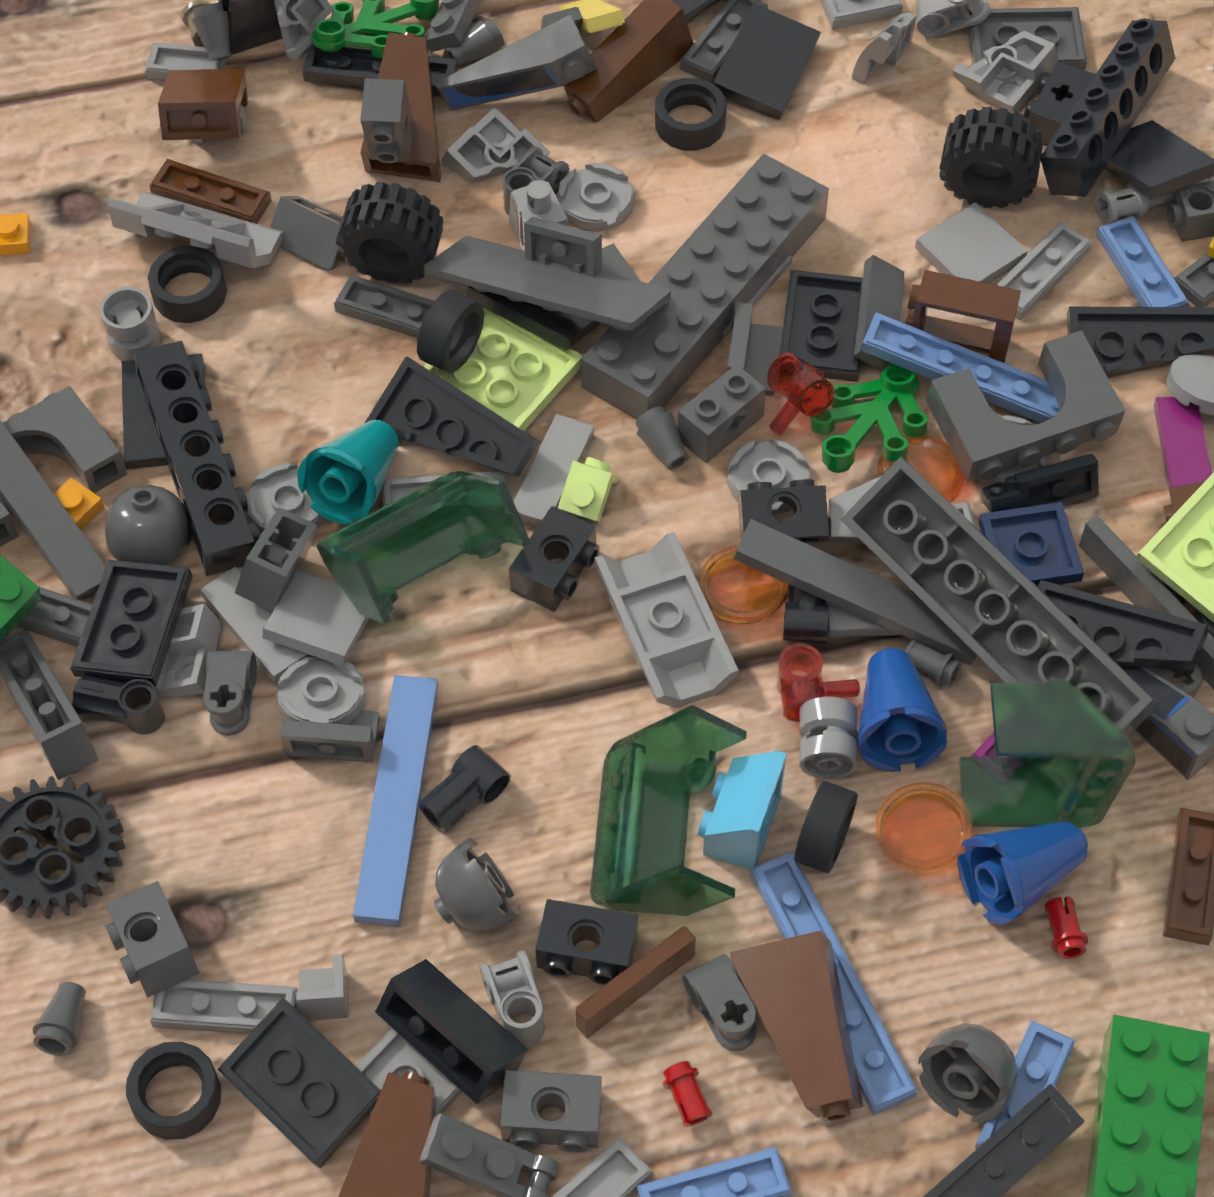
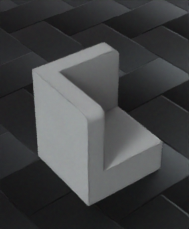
[296,954,349,1021]

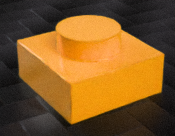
[0,213,31,255]
[54,477,104,530]

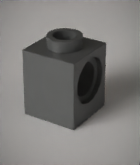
[1167,181,1214,242]

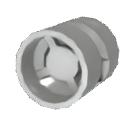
[99,287,161,361]
[800,697,858,779]

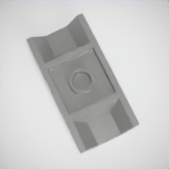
[107,192,284,268]
[595,532,739,708]

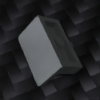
[270,196,343,270]
[727,302,783,396]
[281,711,380,763]

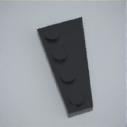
[1067,306,1214,378]
[365,356,540,477]
[1038,580,1208,670]

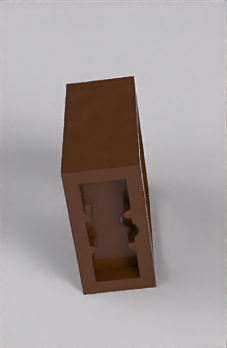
[905,270,1021,363]

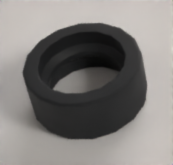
[655,78,726,151]
[148,246,227,323]
[417,290,484,373]
[794,781,858,874]
[126,1041,221,1140]

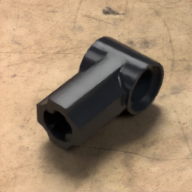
[783,584,829,644]
[72,674,165,734]
[418,745,511,833]

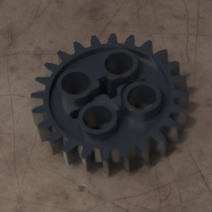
[0,776,126,919]

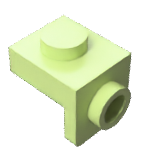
[558,457,619,522]

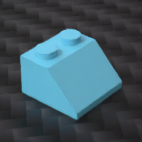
[698,751,787,870]

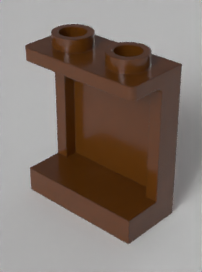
[158,68,248,140]

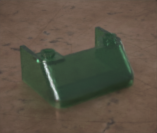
[316,471,531,624]
[959,680,1136,828]
[590,705,747,916]

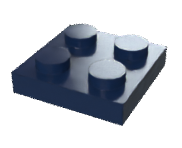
[978,502,1084,587]

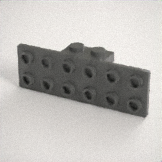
[424,217,671,331]

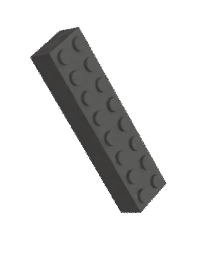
[581,153,829,420]
[840,457,1160,768]

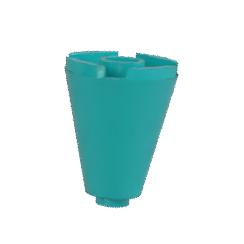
[297,420,399,524]

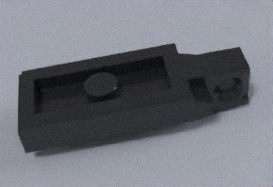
[982,453,1099,512]

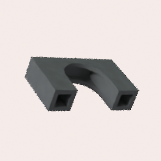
[926,330,1125,482]
[0,386,127,547]

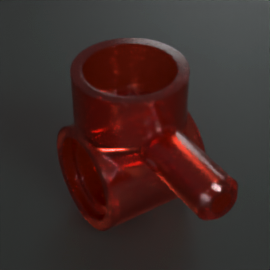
[767,352,834,435]
[776,643,860,722]

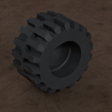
[939,106,1043,208]
[336,182,444,284]

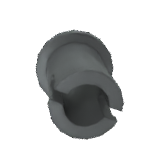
[905,640,961,686]

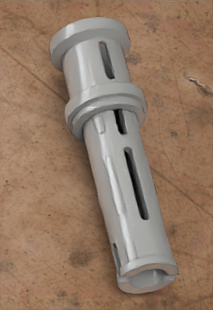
[1096,177,1214,225]

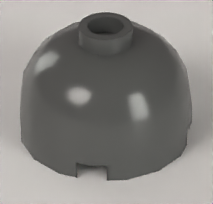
[105,485,191,565]
[434,838,521,933]
[918,1023,1017,1123]

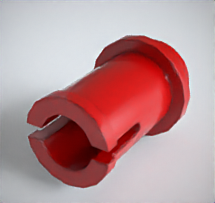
[1044,896,1088,959]
[662,1061,713,1127]

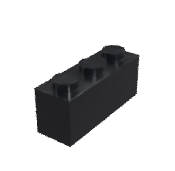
[375,959,528,1104]

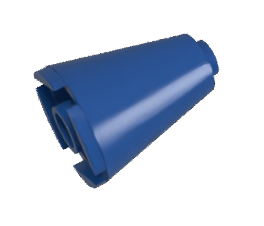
[857,648,947,772]
[957,821,1088,925]

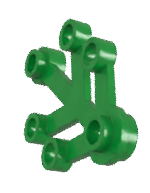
[311,0,439,58]
[810,364,928,473]

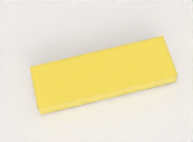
[558,0,625,34]

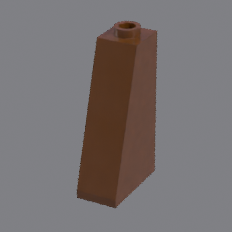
[563,0,694,123]
[360,32,441,182]
[730,931,863,1121]
[338,1072,437,1197]

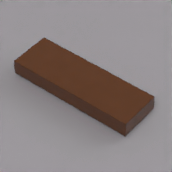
[149,159,272,224]
[1163,808,1214,946]
[576,926,696,1039]

